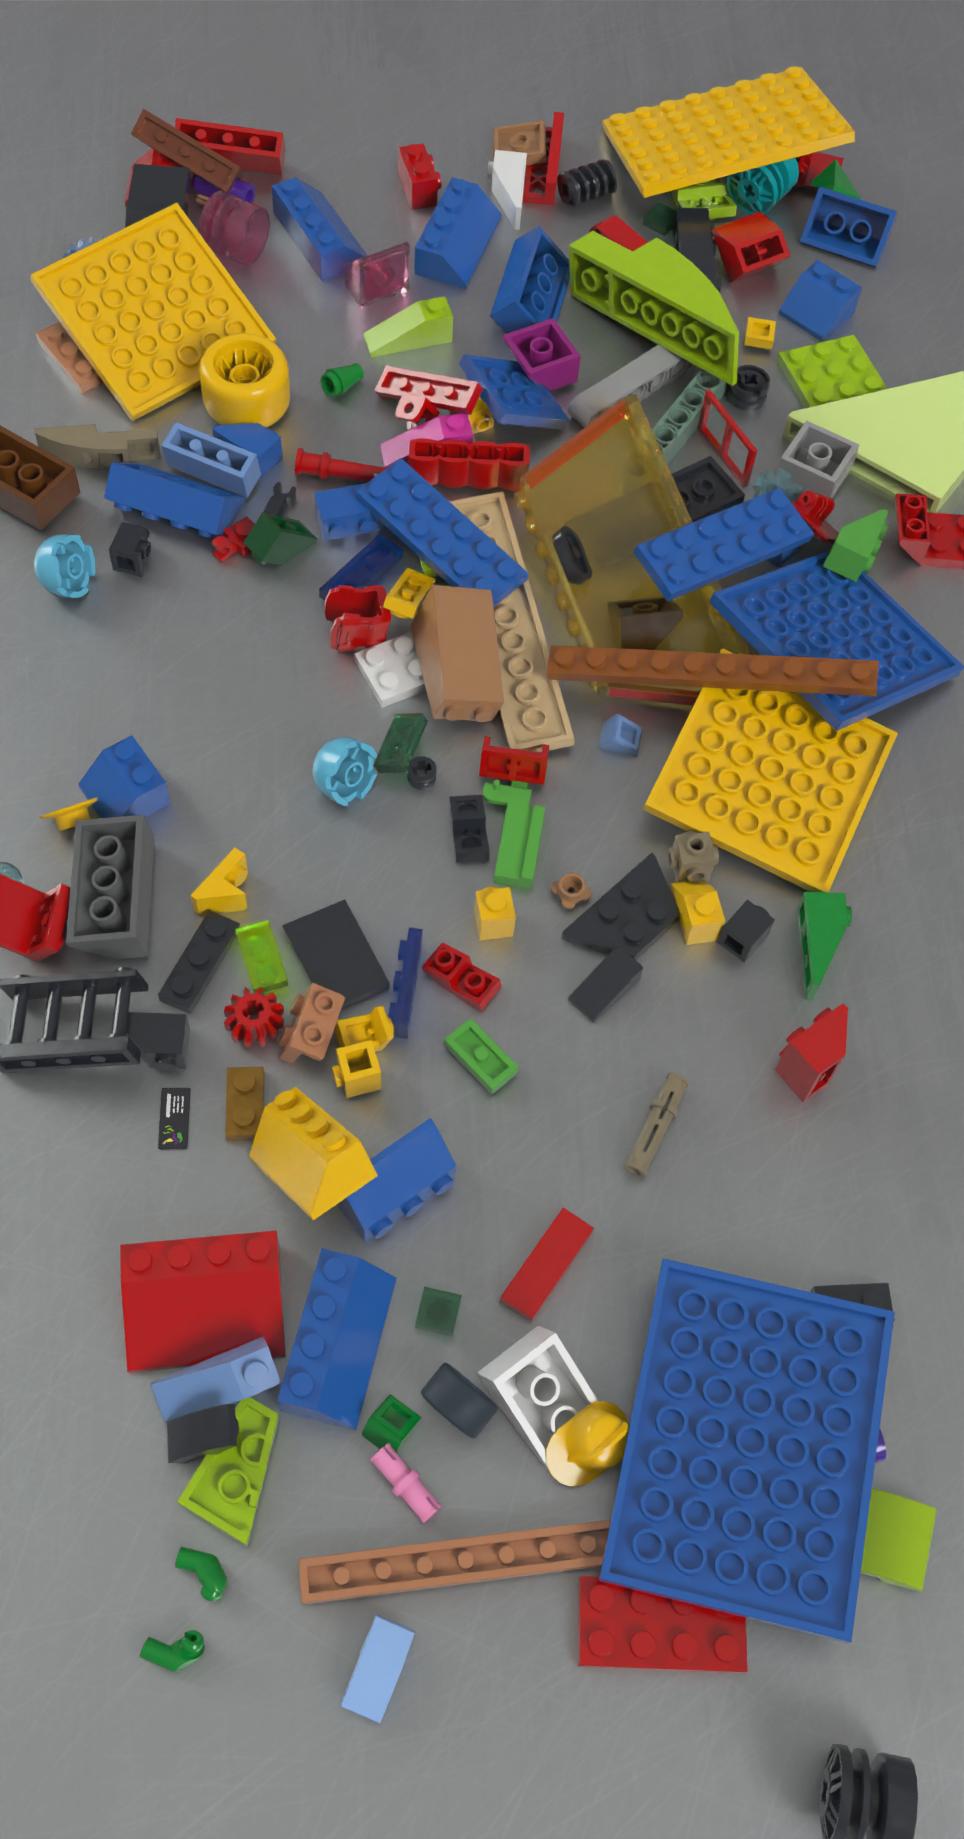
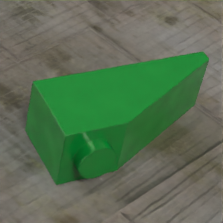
[797,892,852,1000]

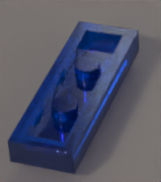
[319,534,403,601]
[388,927,423,1039]

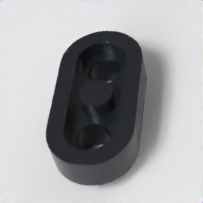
[552,526,592,586]

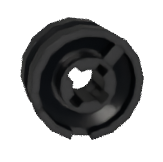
[727,365,770,411]

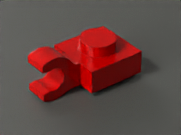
[212,516,255,562]

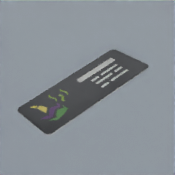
[158,1088,191,1150]

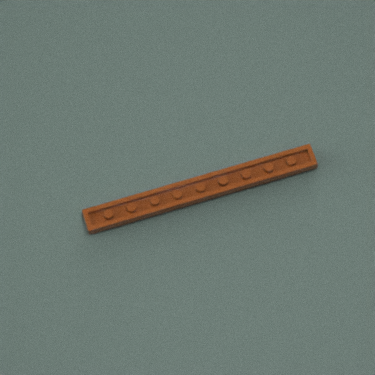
[546,645,879,696]

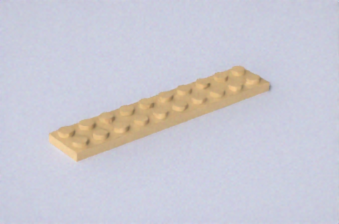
[449,491,574,752]

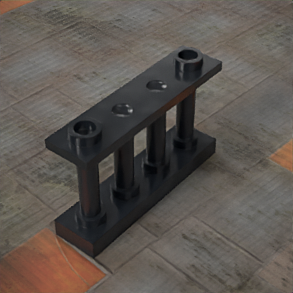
[0,967,149,1073]

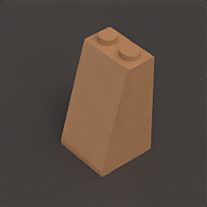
[410,585,504,722]

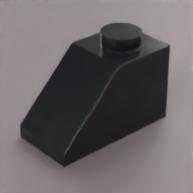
[113,1012,190,1072]

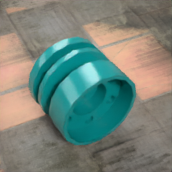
[727,158,799,215]

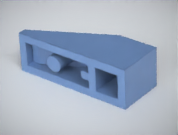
[150,1337,281,1422]

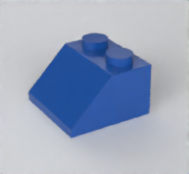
[778,260,862,341]
[78,735,171,818]

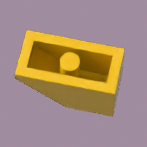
[669,880,726,945]

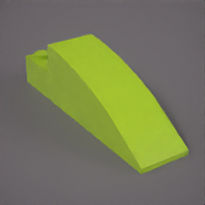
[569,231,739,386]

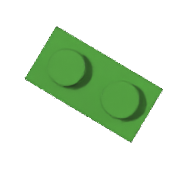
[444,1018,519,1095]

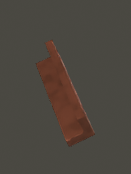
[131,109,245,194]

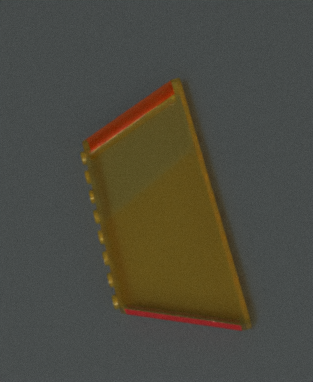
[515,394,751,706]

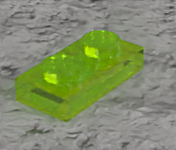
[235,920,288,993]

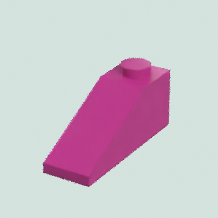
[380,413,473,468]

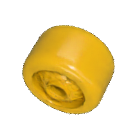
[199,333,290,428]

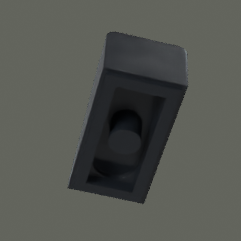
[568,946,643,1022]

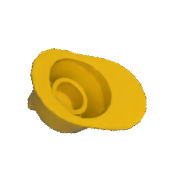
[546,1401,629,1487]

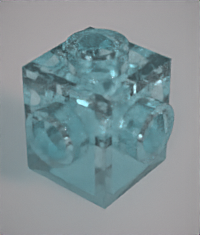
[753,467,804,502]

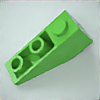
[823,509,889,582]

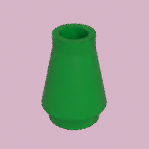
[320,363,364,397]

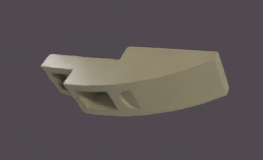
[35,424,161,470]

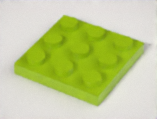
[776,335,888,408]

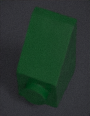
[243,512,318,565]

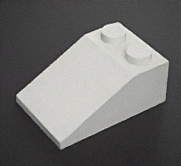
[477,1326,598,1479]

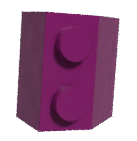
[502,318,581,391]

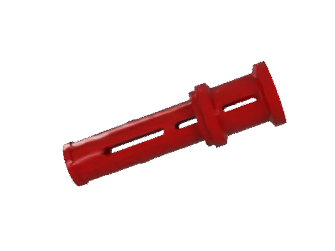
[294,448,387,483]

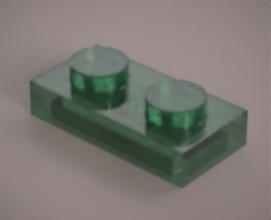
[373,713,428,773]

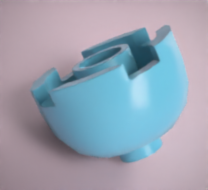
[34,534,96,598]
[312,737,377,806]

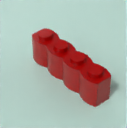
[409,438,530,490]

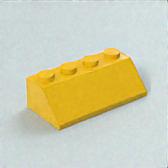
[249,1087,378,1221]

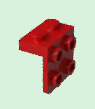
[0,874,70,962]

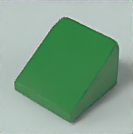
[362,1394,422,1453]

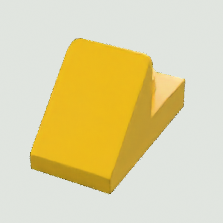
[190,847,248,916]

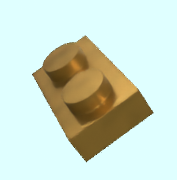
[225,1067,264,1141]

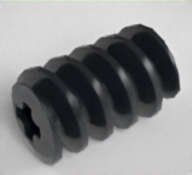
[557,159,617,206]

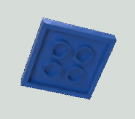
[459,354,570,430]

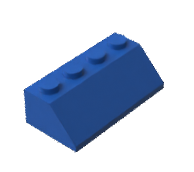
[271,177,371,281]
[414,177,502,289]
[490,226,570,334]
[104,462,246,539]
[277,1248,397,1431]

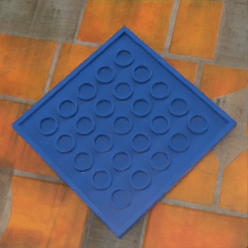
[709,550,964,731]

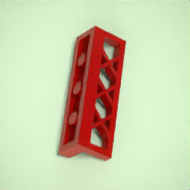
[523,112,564,206]

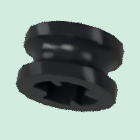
[407,756,437,790]

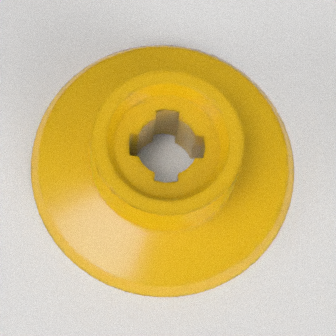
[39,797,98,831]

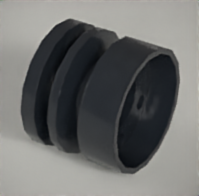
[819,1744,918,1839]

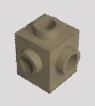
[668,831,719,882]

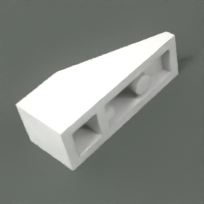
[487,150,527,230]

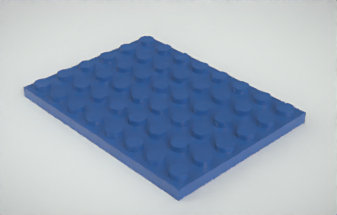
[599,1258,895,1644]

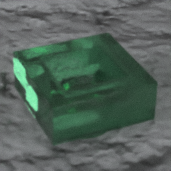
[643,202,676,236]
[415,1286,462,1336]

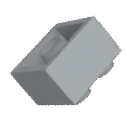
[774,420,859,498]

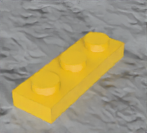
[383,568,436,619]

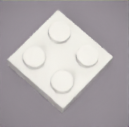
[354,632,426,708]

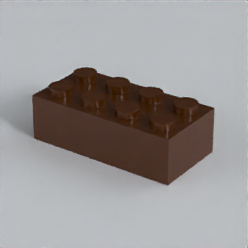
[0,425,81,531]

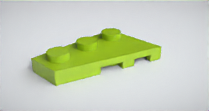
[177,1397,279,1547]

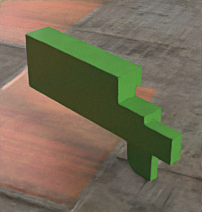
[483,780,546,889]

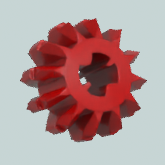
[224,986,285,1048]

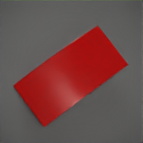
[422,942,502,1012]

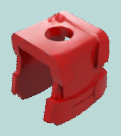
[324,585,392,652]

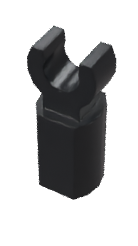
[263,482,296,517]

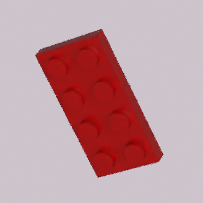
[578,1576,748,1674]

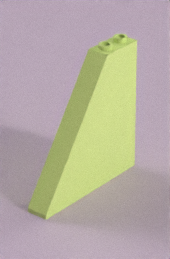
[782,371,964,513]

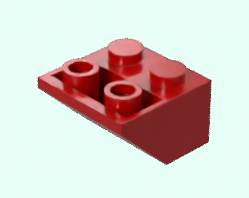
[711,212,791,283]
[775,1003,848,1102]

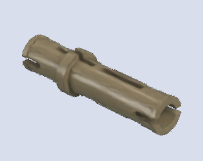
[624,1073,689,1178]

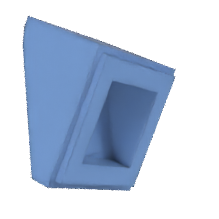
[599,713,642,756]

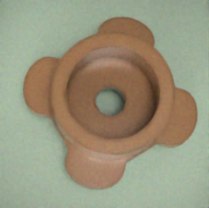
[551,872,591,909]

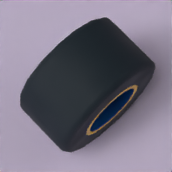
[421,1363,498,1438]

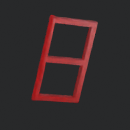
[697,389,757,488]

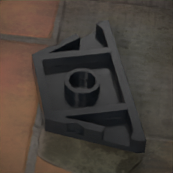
[561,853,681,960]

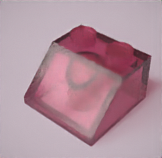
[344,242,410,308]

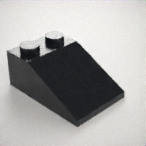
[125,164,190,228]

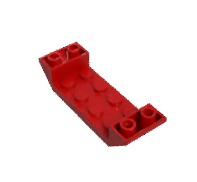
[895,493,964,569]

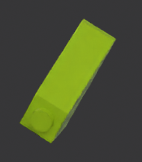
[363,296,453,357]

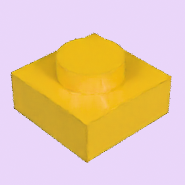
[744,317,776,350]

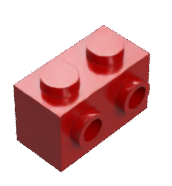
[398,143,442,210]

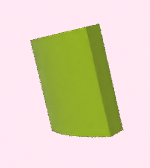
[671,177,737,219]
[861,1488,937,1592]

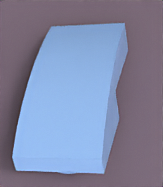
[341,1614,415,1723]

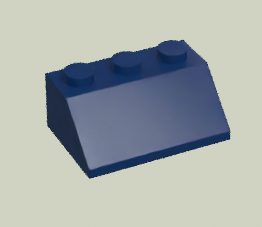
[800,186,897,267]
[339,1118,456,1242]

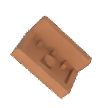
[278,983,345,1064]

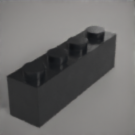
[672,207,721,293]

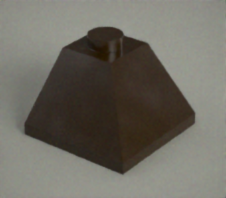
[608,596,684,650]

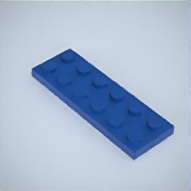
[356,458,529,607]
[633,488,814,602]

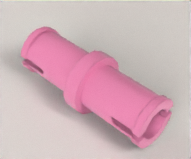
[370,1443,443,1524]

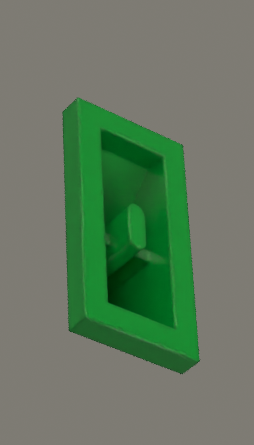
[811,159,861,200]

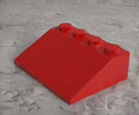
[120,1230,286,1373]

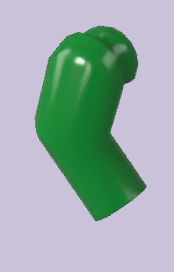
[175,1546,227,1601]
[140,1630,205,1672]

